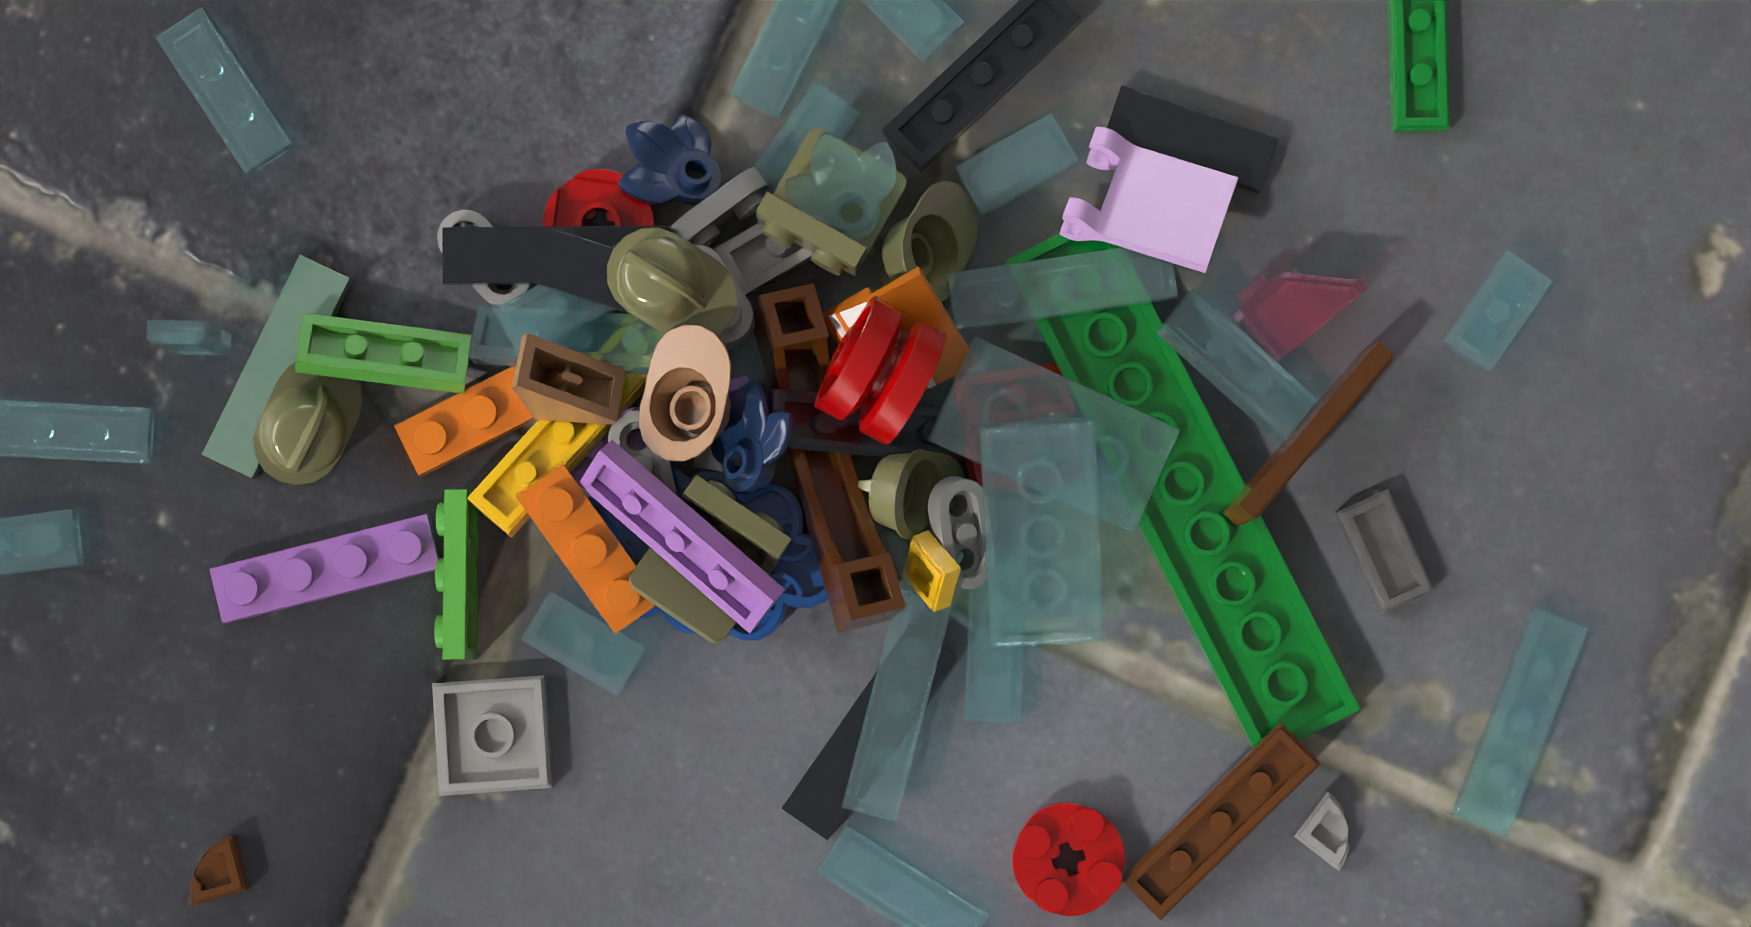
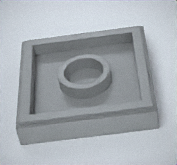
[432,675,553,796]

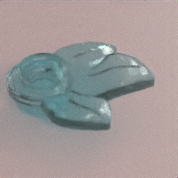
[786,132,896,240]

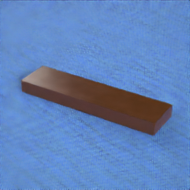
[1222,341,1394,525]
[1122,721,1321,920]

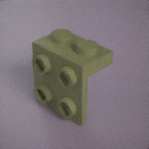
[756,128,906,277]
[629,475,791,644]

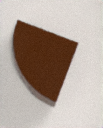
[190,835,250,906]

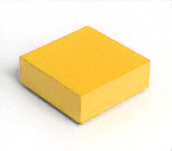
[902,530,961,612]

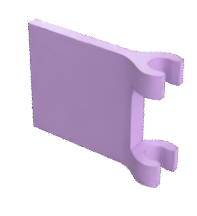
[1060,127,1238,273]

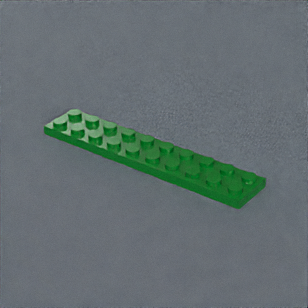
[1004,233,1361,748]

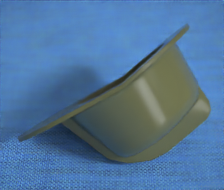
[880,181,978,302]
[607,228,738,336]
[253,363,363,485]
[858,449,965,540]

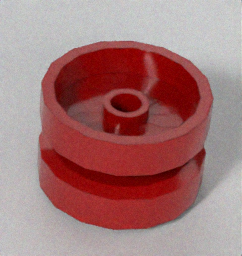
[814,296,946,445]

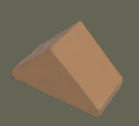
[512,333,627,425]

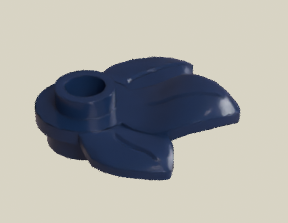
[618,114,722,206]
[710,380,793,494]

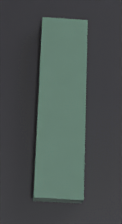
[202,255,353,479]

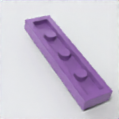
[578,440,785,634]
[209,514,441,623]

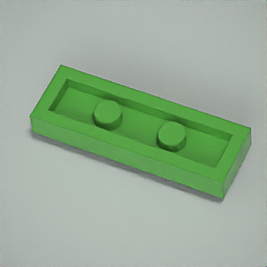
[295,313,472,394]
[434,489,479,659]

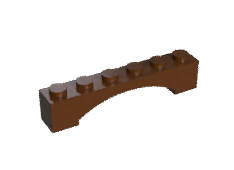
[752,283,906,633]

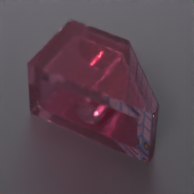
[1231,272,1368,365]

